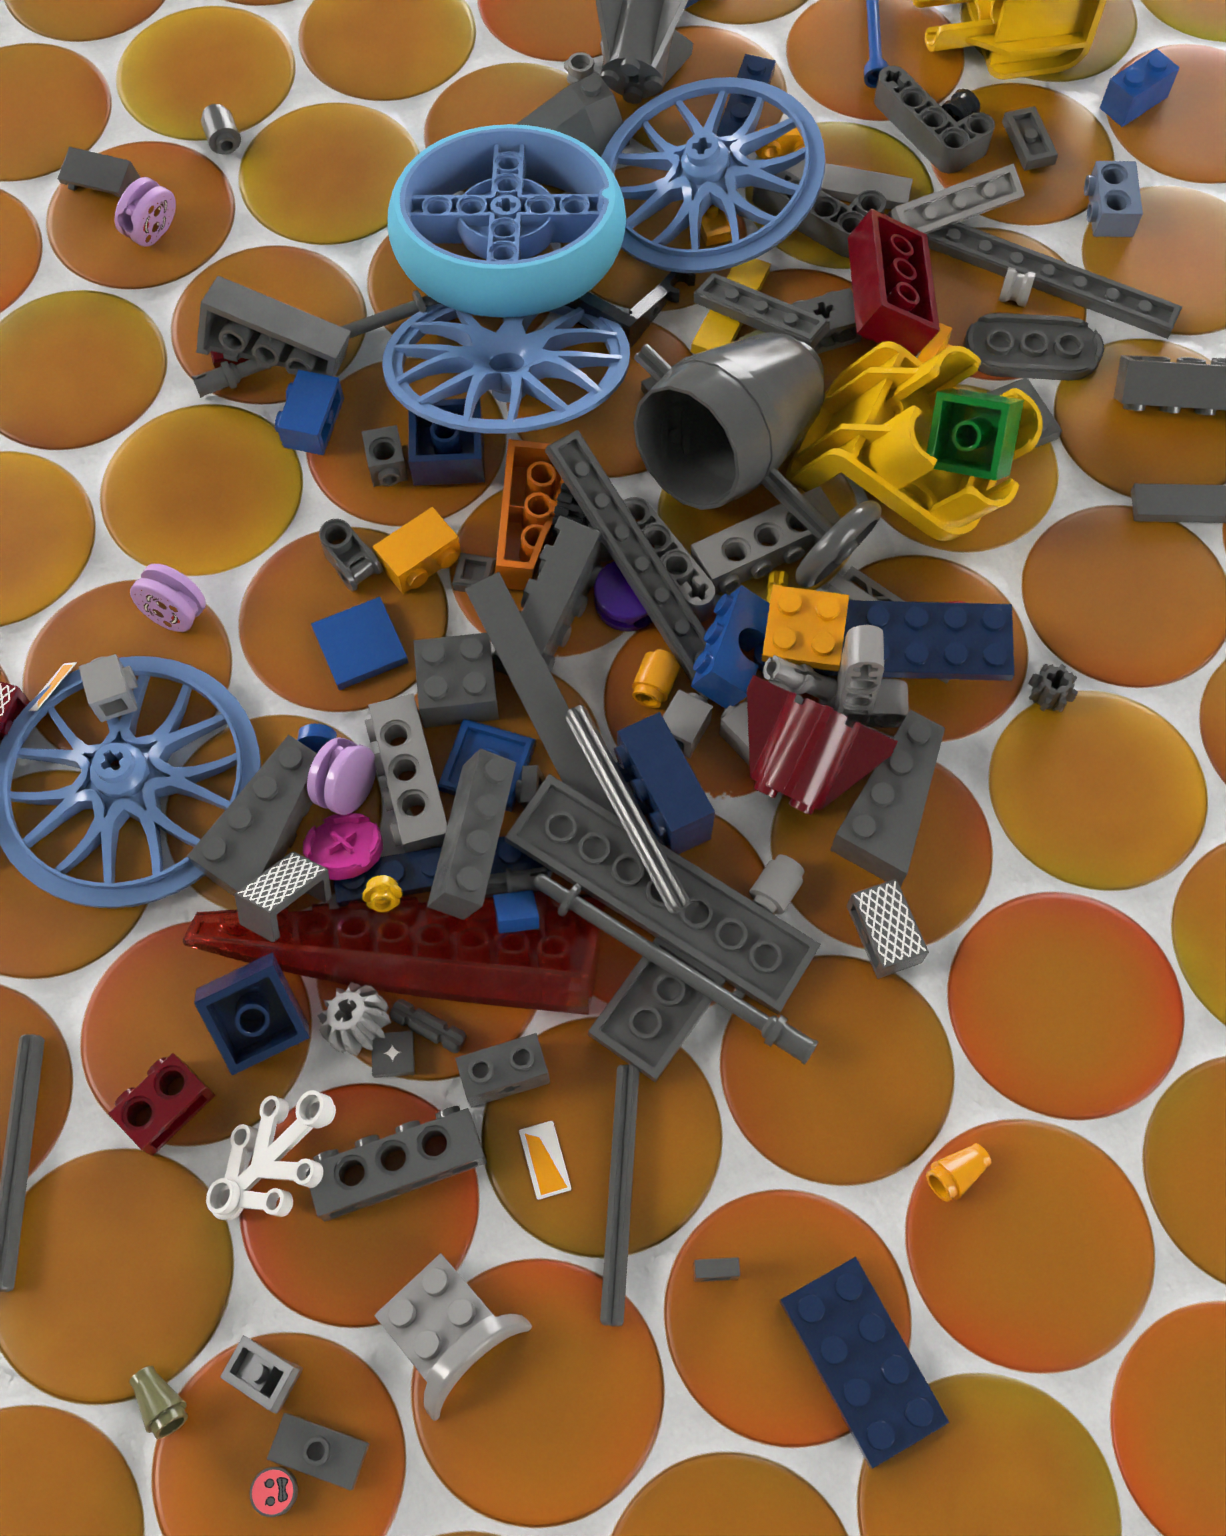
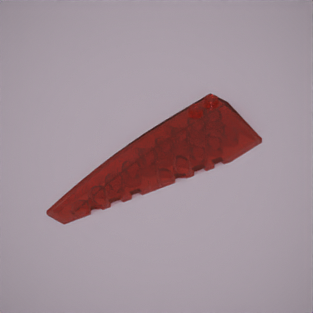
[183,892,606,1015]

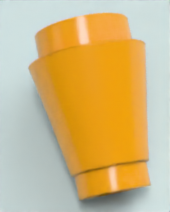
[926,1143,991,1202]

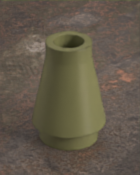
[129,1366,188,1439]

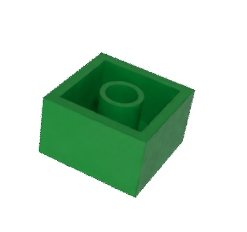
[927,388,1024,481]

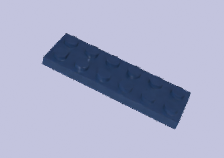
[812,600,1014,681]

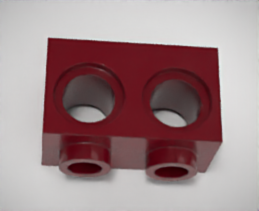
[108,1053,216,1156]

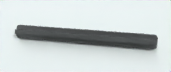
[566,705,690,914]
[0,1034,45,1292]
[600,1064,639,1326]

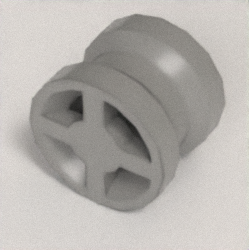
[998,267,1036,307]

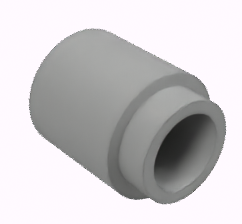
[749,854,805,914]

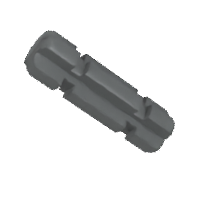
[389,999,467,1053]

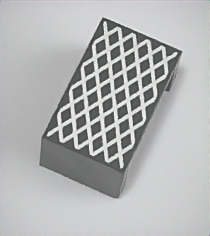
[234,851,332,942]
[846,879,929,979]

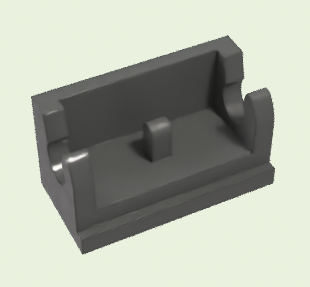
[57,147,141,198]

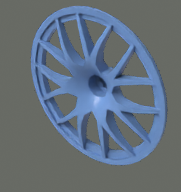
[601,77,826,273]
[382,304,630,434]
[0,656,261,908]

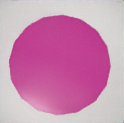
[303,813,383,880]

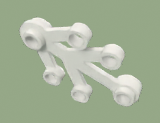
[206,1090,336,1221]

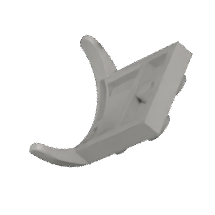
[374,1253,532,1421]

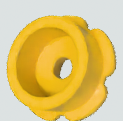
[362,875,403,912]

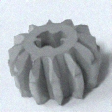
[317,982,391,1056]

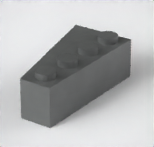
[493,515,604,676]
[830,709,945,887]
[187,735,317,897]

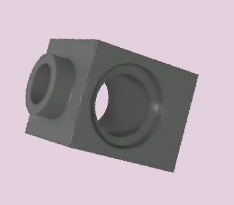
[362,425,408,487]

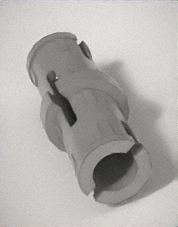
[763,655,838,702]

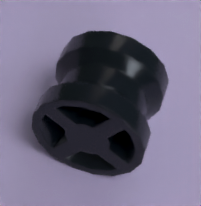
[941,89,981,122]

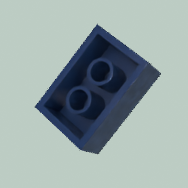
[614,712,715,855]

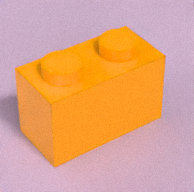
[372,507,461,594]

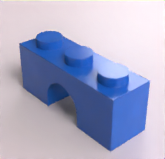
[691,585,770,709]

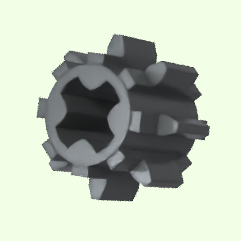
[1028,664,1078,712]

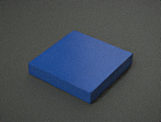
[311,597,409,690]
[438,718,536,812]

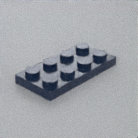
[779,1257,950,1469]

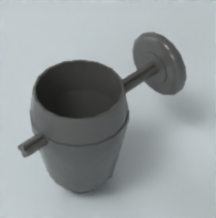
[633,331,882,588]

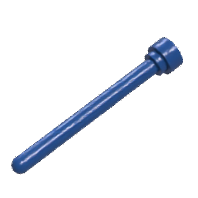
[864,0,889,88]

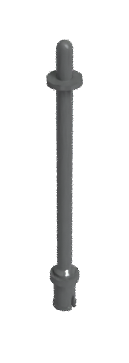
[192,290,441,398]
[533,874,819,1065]

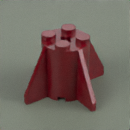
[747,675,898,815]

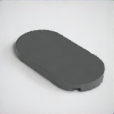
[963,313,1104,380]

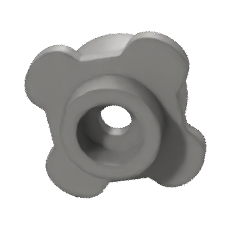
[564,52,597,84]

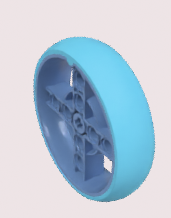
[388,124,626,318]

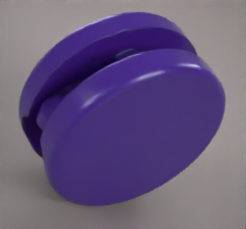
[594,561,653,632]

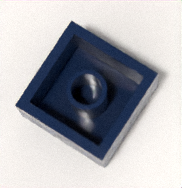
[408,398,485,486]
[194,952,310,1075]

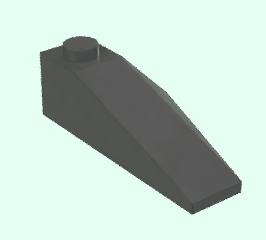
[515,73,630,157]

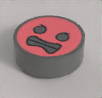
[250,1467,298,1517]

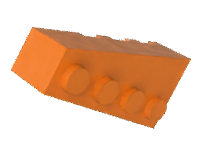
[495,439,564,590]

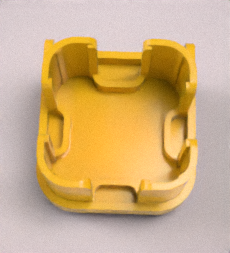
[912,0,1107,80]
[786,341,1043,541]

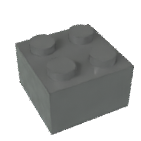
[413,633,499,728]

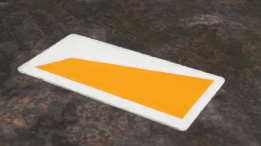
[29,662,77,711]
[519,1121,571,1200]

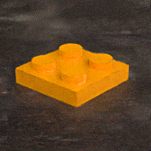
[762,585,849,672]

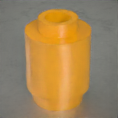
[632,649,680,708]

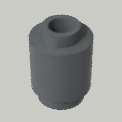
[201,104,241,154]

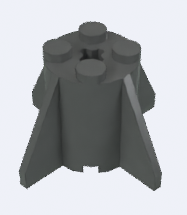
[596,0,694,104]

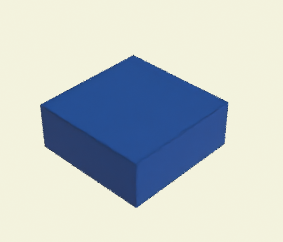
[493,890,539,934]

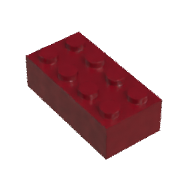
[847,208,940,357]

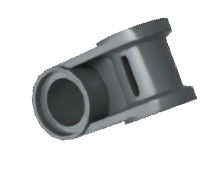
[319,519,383,592]

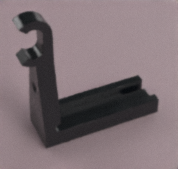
[565,271,696,349]

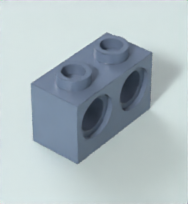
[1084,161,1143,237]

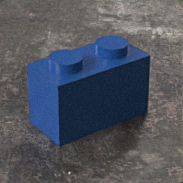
[1100,48,1180,127]
[275,369,344,456]

